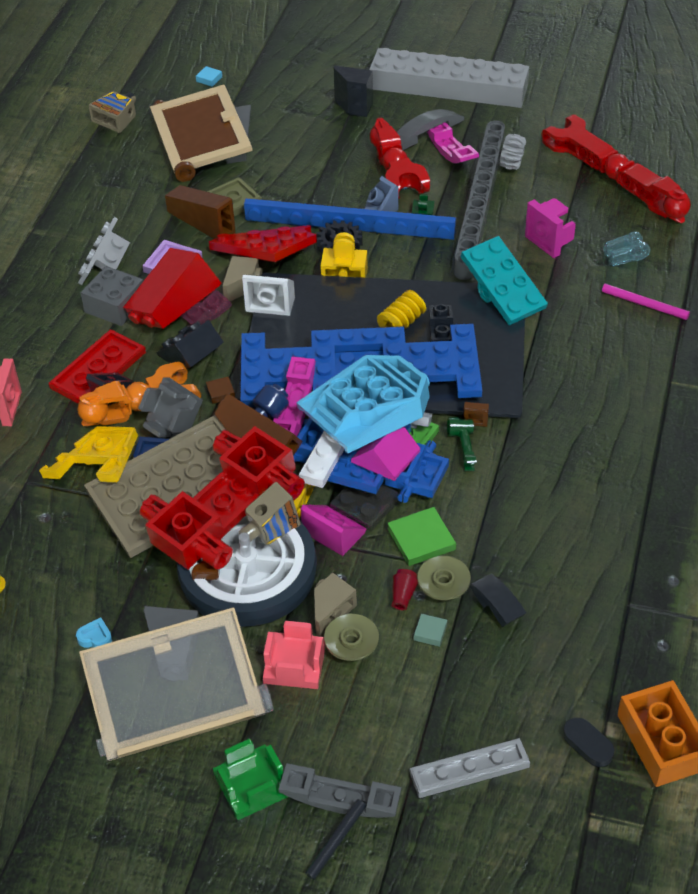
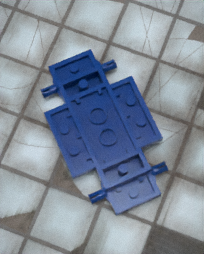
[293,418,449,503]

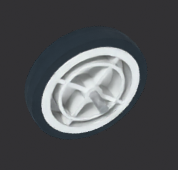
[177,516,317,626]

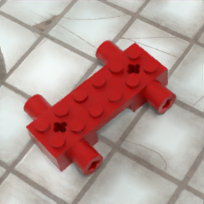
[140,426,305,570]

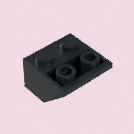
[156,320,224,369]

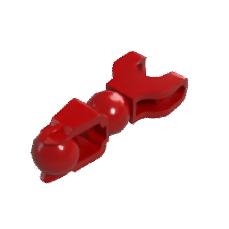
[369,117,430,199]

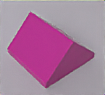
[351,427,420,481]
[301,505,367,556]

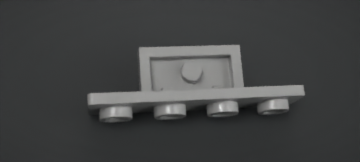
[78,217,130,285]

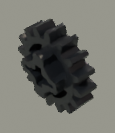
[316,220,363,253]

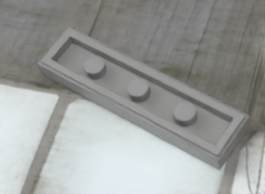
[410,738,530,798]

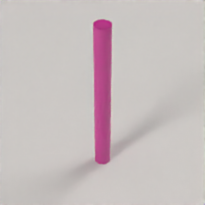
[602,284,690,320]

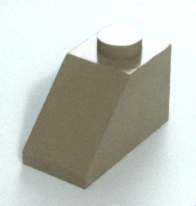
[222,256,262,302]
[314,573,357,637]

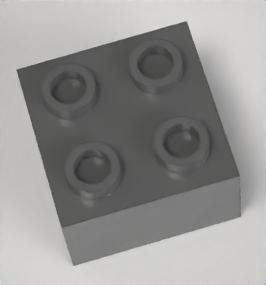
[81,266,143,326]

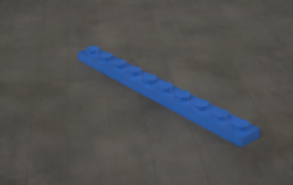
[244,198,456,240]

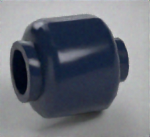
[253,384,289,420]

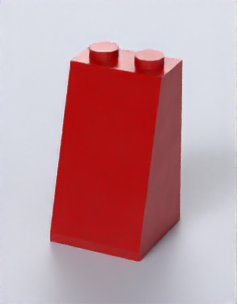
[123,248,221,329]

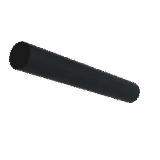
[305,799,367,880]

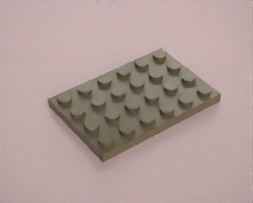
[84,415,227,558]

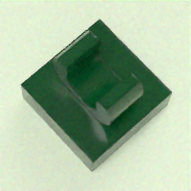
[412,194,435,215]

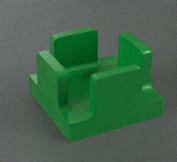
[213,739,288,820]

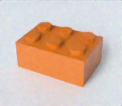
[618,680,698,787]

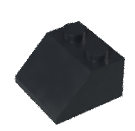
[333,65,373,117]

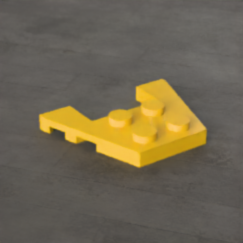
[39,426,138,482]

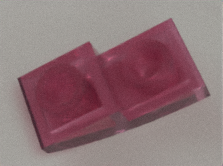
[181,289,232,324]

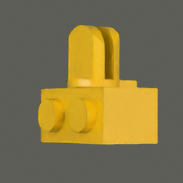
[321,232,368,278]

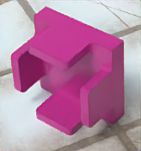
[525,198,576,258]

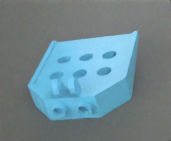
[296,355,430,453]

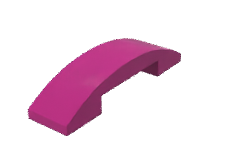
[427,122,479,163]
[273,357,316,436]

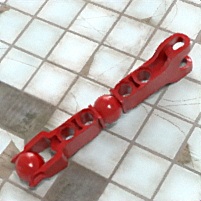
[541,114,691,223]

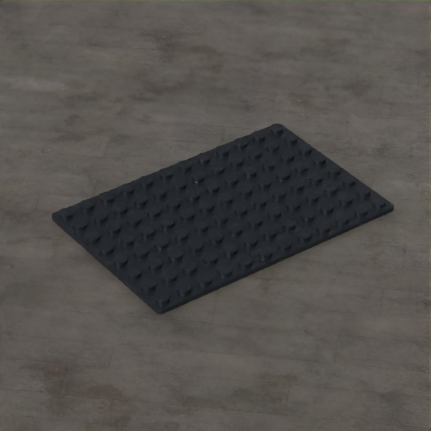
[236,273,525,418]

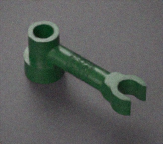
[447,417,476,471]

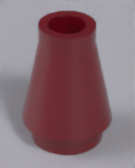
[392,569,418,611]

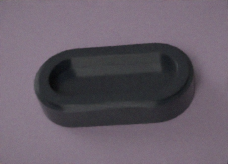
[563,718,615,767]

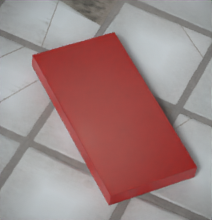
[49,329,146,404]

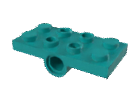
[460,236,548,325]

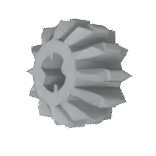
[500,134,526,170]

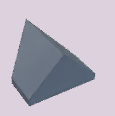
[364,176,398,212]

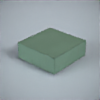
[414,614,447,647]

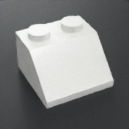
[242,275,295,316]

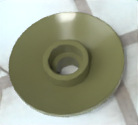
[417,556,471,600]
[324,614,379,661]

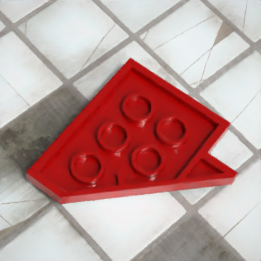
[209,225,317,262]

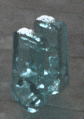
[604,232,651,266]

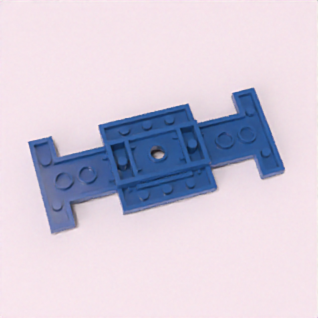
[241,324,482,407]

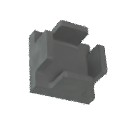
[138,377,203,438]

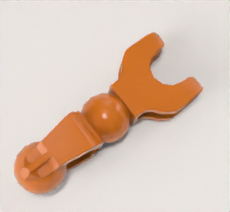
[77,362,201,427]

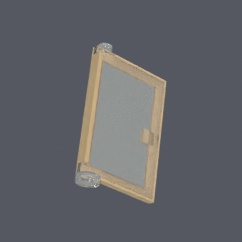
[80,607,274,761]

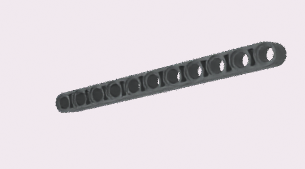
[454,121,505,280]

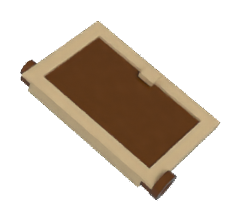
[150,85,253,182]

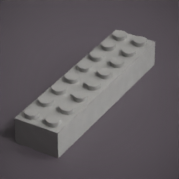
[369,48,529,108]

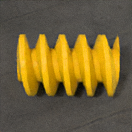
[377,290,426,329]

